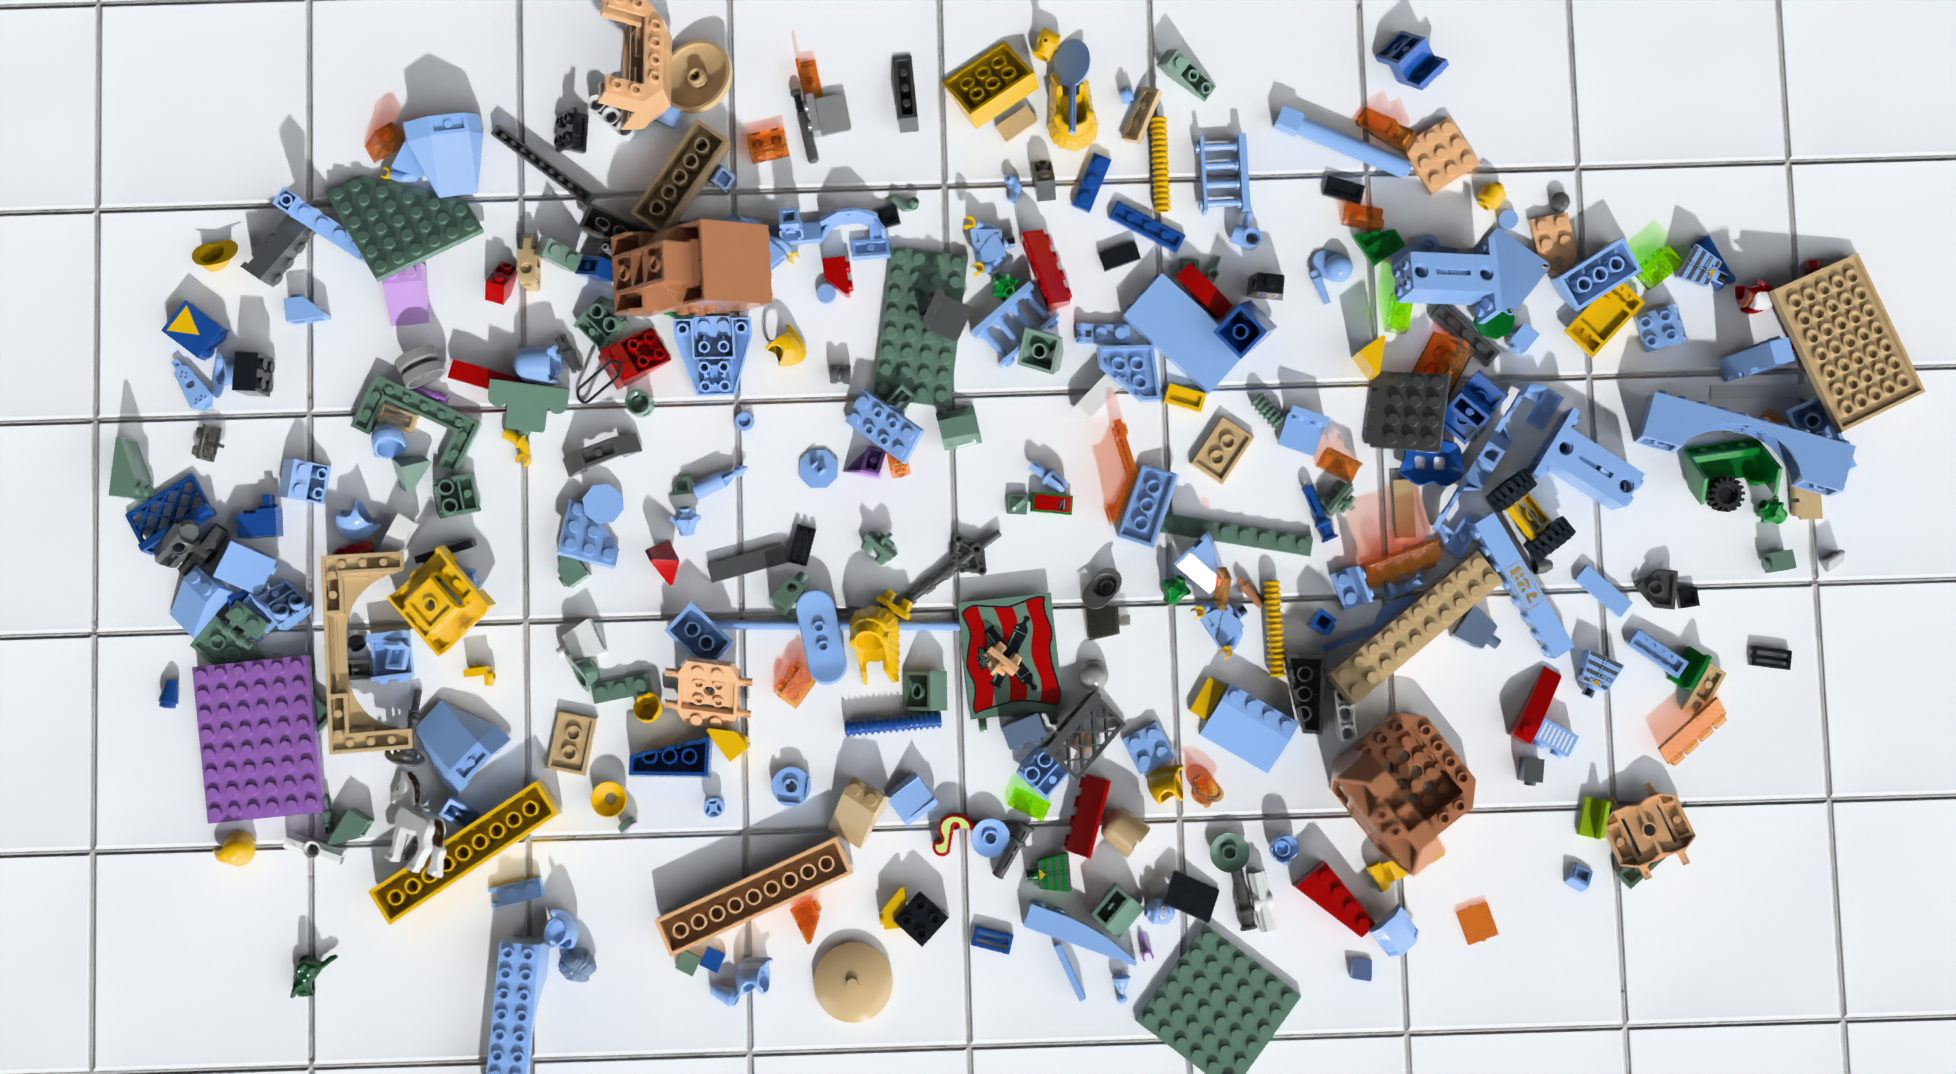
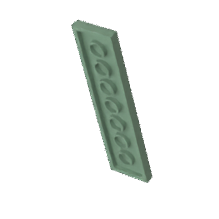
[190,615,328,736]

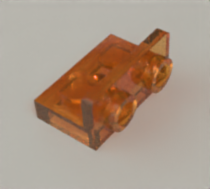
[746,126,790,164]
[774,661,816,709]

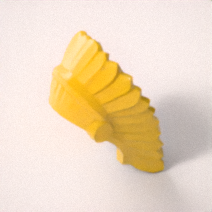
[1047,74,1098,151]
[849,605,900,685]

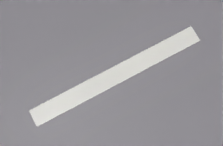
[1710,384,1818,399]

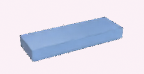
[1574,565,1633,618]
[1053,942,1086,1002]

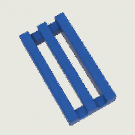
[971,925,1014,955]

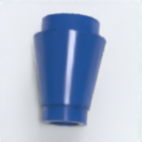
[158,679,179,709]

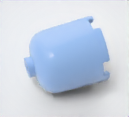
[512,345,562,384]

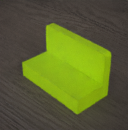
[1577,796,1611,840]

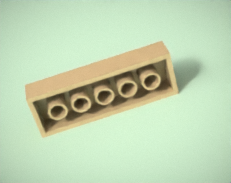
[630,119,731,232]

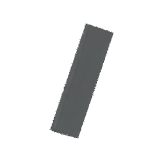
[1428,304,1500,367]
[707,544,788,583]

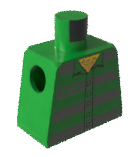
[1026,852,1072,892]

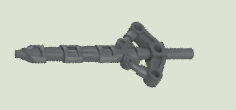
[897,529,1002,606]

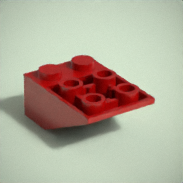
[597,327,672,390]

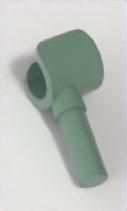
[1205,256,1221,283]

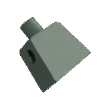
[770,571,809,617]

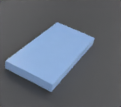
[1117,463,1179,548]

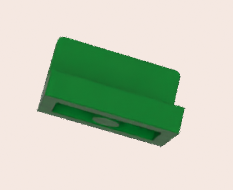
[1667,646,1712,690]

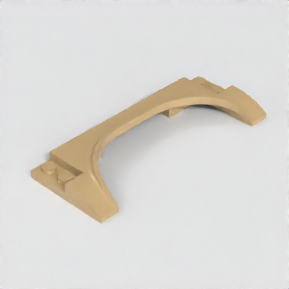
[321,551,413,755]

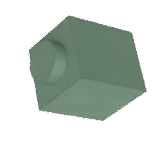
[1761,549,1797,573]

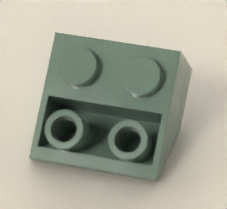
[1089,882,1144,938]

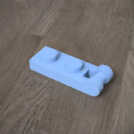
[1076,323,1130,345]

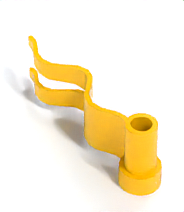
[1366,853,1445,892]

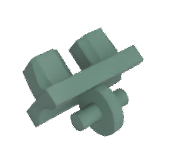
[1320,479,1356,517]
[861,531,898,566]

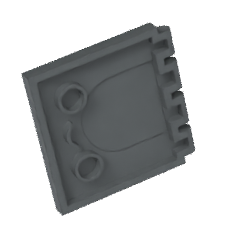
[1364,371,1451,453]

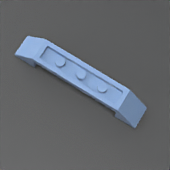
[272,187,366,264]

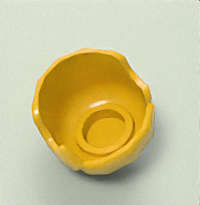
[633,692,663,723]

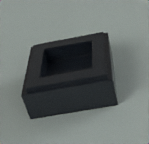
[877,205,901,229]
[1676,586,1700,609]

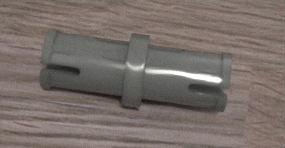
[554,334,583,374]

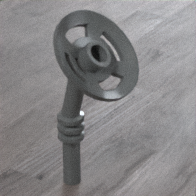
[384,689,425,767]

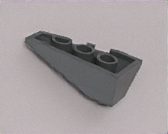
[578,203,651,242]

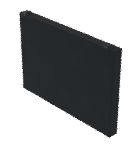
[1163,870,1220,923]

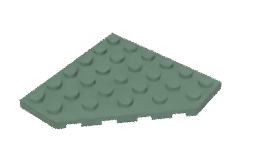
[325,175,484,282]

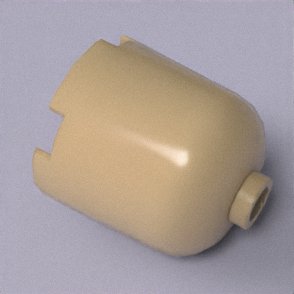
[1101,808,1151,858]

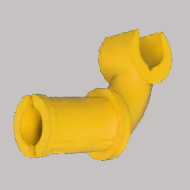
[502,428,532,467]

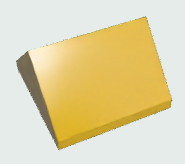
[1352,335,1386,380]

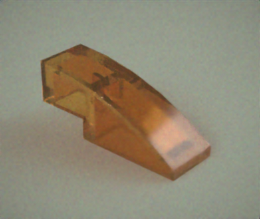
[1355,107,1418,154]

